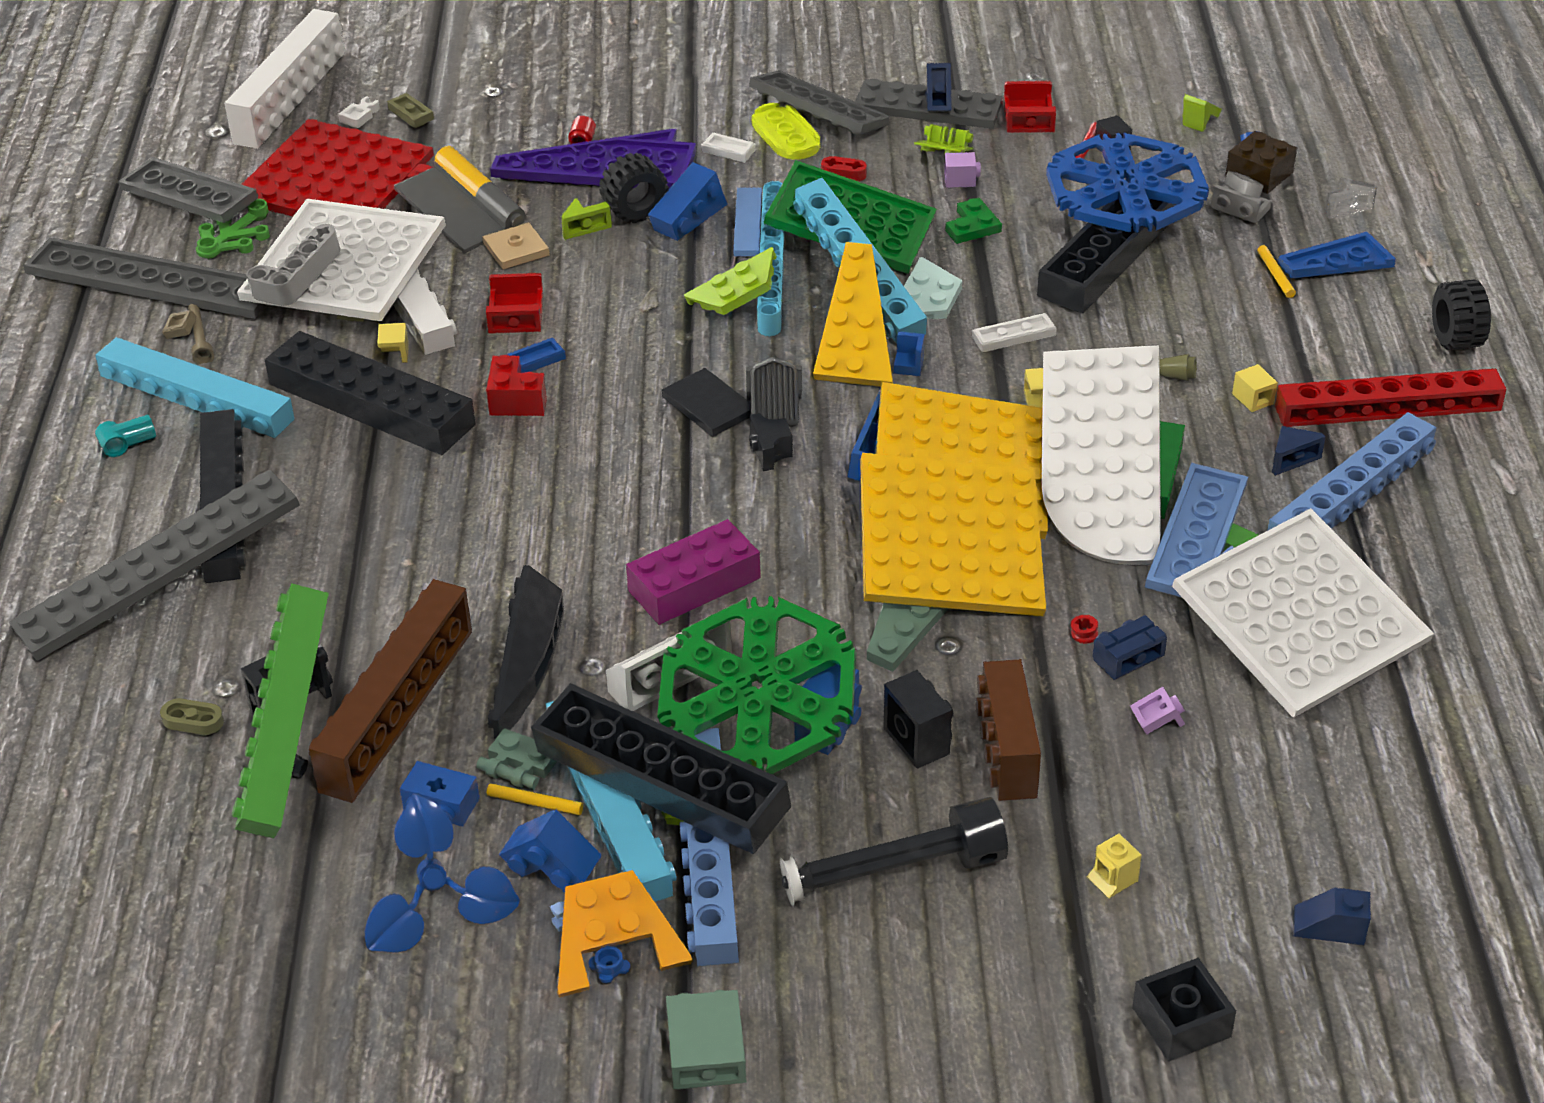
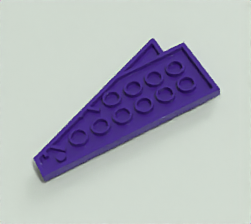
[490,129,696,189]

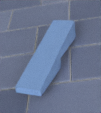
[734,188,762,256]

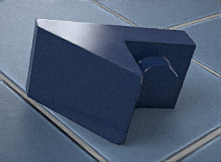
[926,63,952,112]

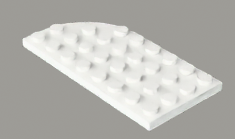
[1042,345,1161,565]

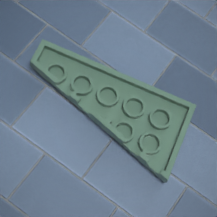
[867,603,949,672]

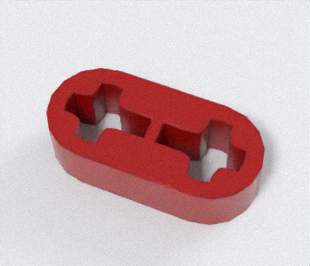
[821,156,867,182]

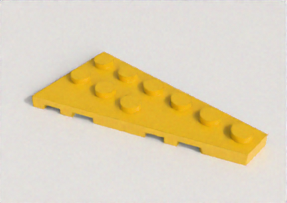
[813,242,893,387]

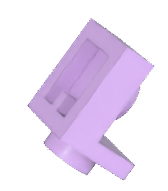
[1130,687,1185,735]

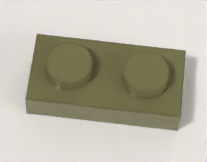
[387,93,434,128]

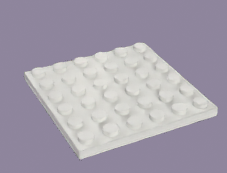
[237,199,446,321]
[1172,508,1434,718]

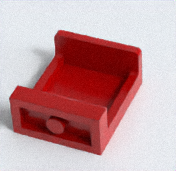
[1003,81,1056,133]
[486,273,543,334]

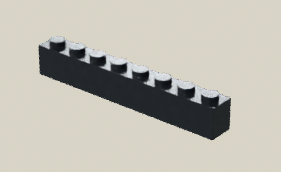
[200,409,246,584]

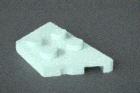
[904,257,962,319]

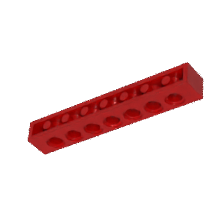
[1275,368,1507,427]

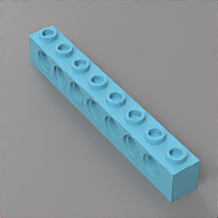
[793,178,927,344]

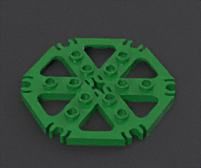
[657,596,856,774]

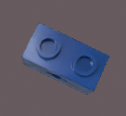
[400,761,480,827]

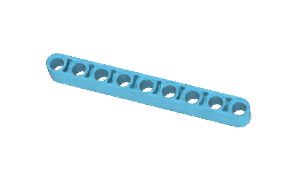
[757,181,785,336]

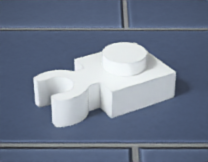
[338,96,380,128]

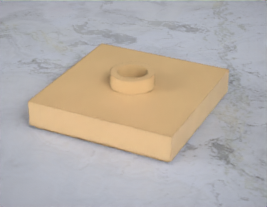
[482,223,550,270]

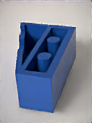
[648,162,728,241]

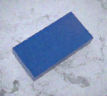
[506,338,566,373]

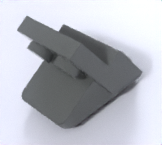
[746,357,802,426]

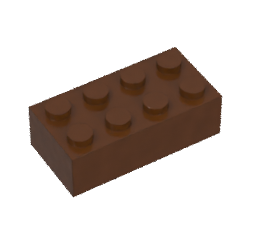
[976,659,1041,801]

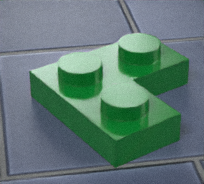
[945,198,1002,244]

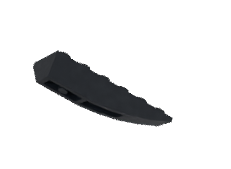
[488,565,564,740]

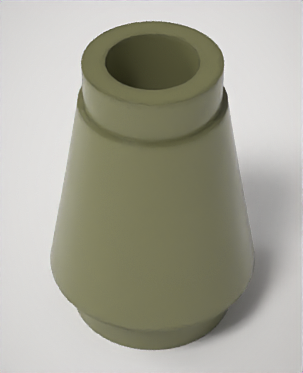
[1160,354,1197,381]

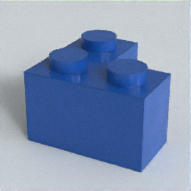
[499,809,602,892]

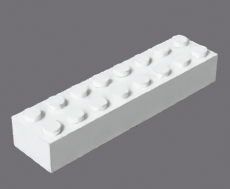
[224,9,345,149]

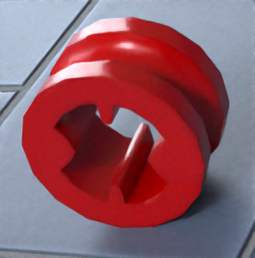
[1070,615,1098,644]

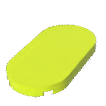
[752,103,820,159]

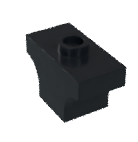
[749,413,793,471]

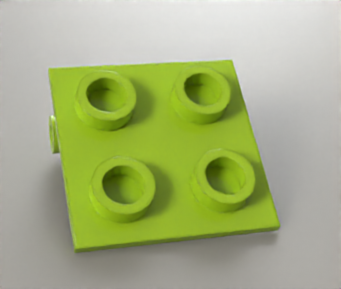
[914,124,973,154]

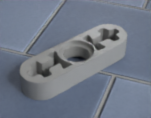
[1224,171,1264,198]

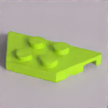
[683,247,777,315]

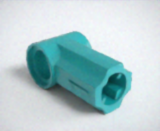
[95,414,157,457]

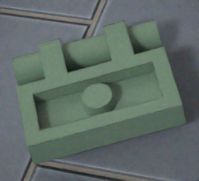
[476,728,557,789]

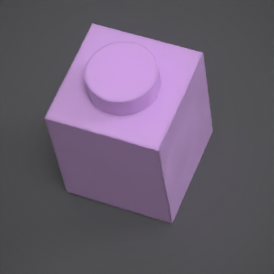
[944,152,981,188]

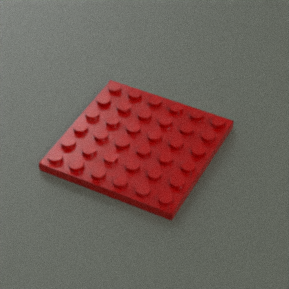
[241,119,434,216]

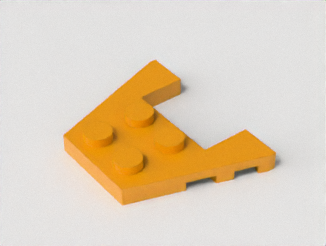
[557,870,692,998]

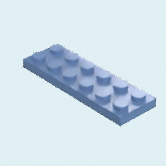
[1145,463,1248,597]

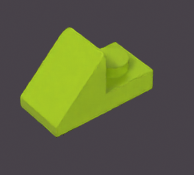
[1182,94,1222,132]
[561,198,612,240]

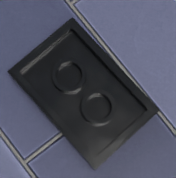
[662,368,751,437]

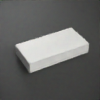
[702,133,756,163]

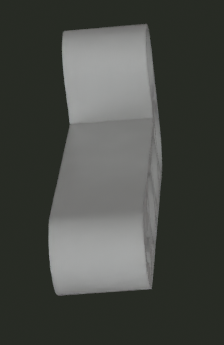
[246,224,340,306]

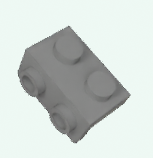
[1211,185,1271,223]

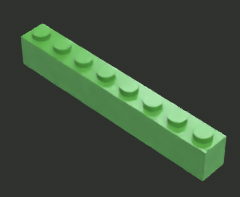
[232,583,329,838]

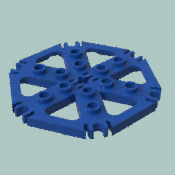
[1046,133,1209,233]

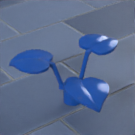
[365,794,520,952]

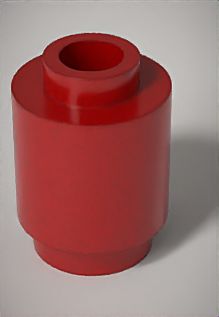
[568,116,596,144]

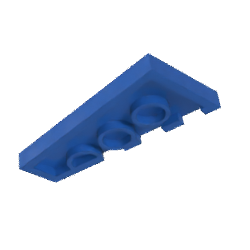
[1278,232,1396,278]

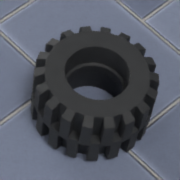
[599,153,669,223]
[1432,279,1491,350]

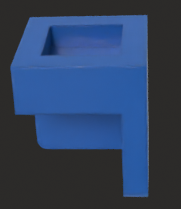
[893,332,925,376]

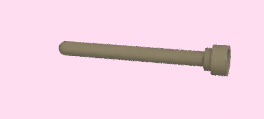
[188,304,214,364]

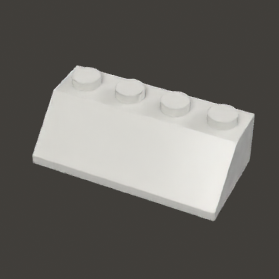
[606,621,732,711]

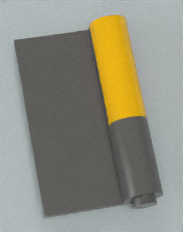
[394,146,525,253]

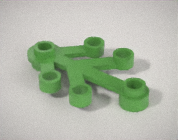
[196,199,270,259]

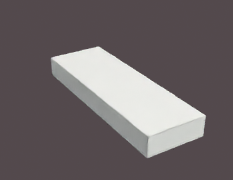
[972,313,1057,352]

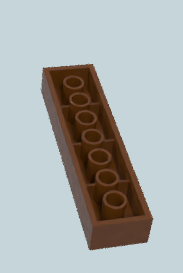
[309,579,472,803]

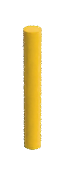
[1257,245,1296,298]
[487,783,584,815]

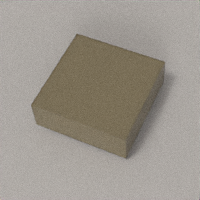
[162,310,197,339]

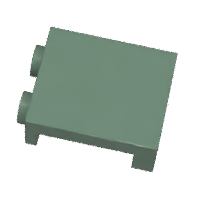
[666,990,746,1090]

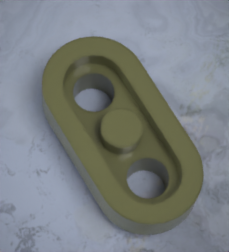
[160,698,224,735]

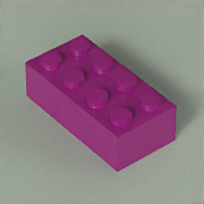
[626,519,761,625]

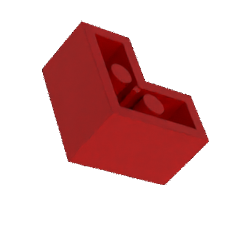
[486,355,547,416]

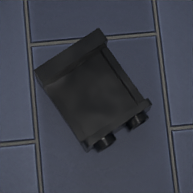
[240,645,333,715]

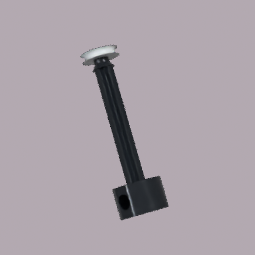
[780,797,1009,907]

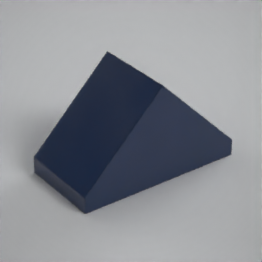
[1272,426,1326,476]

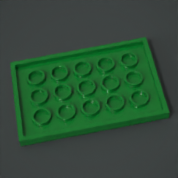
[764,160,937,274]

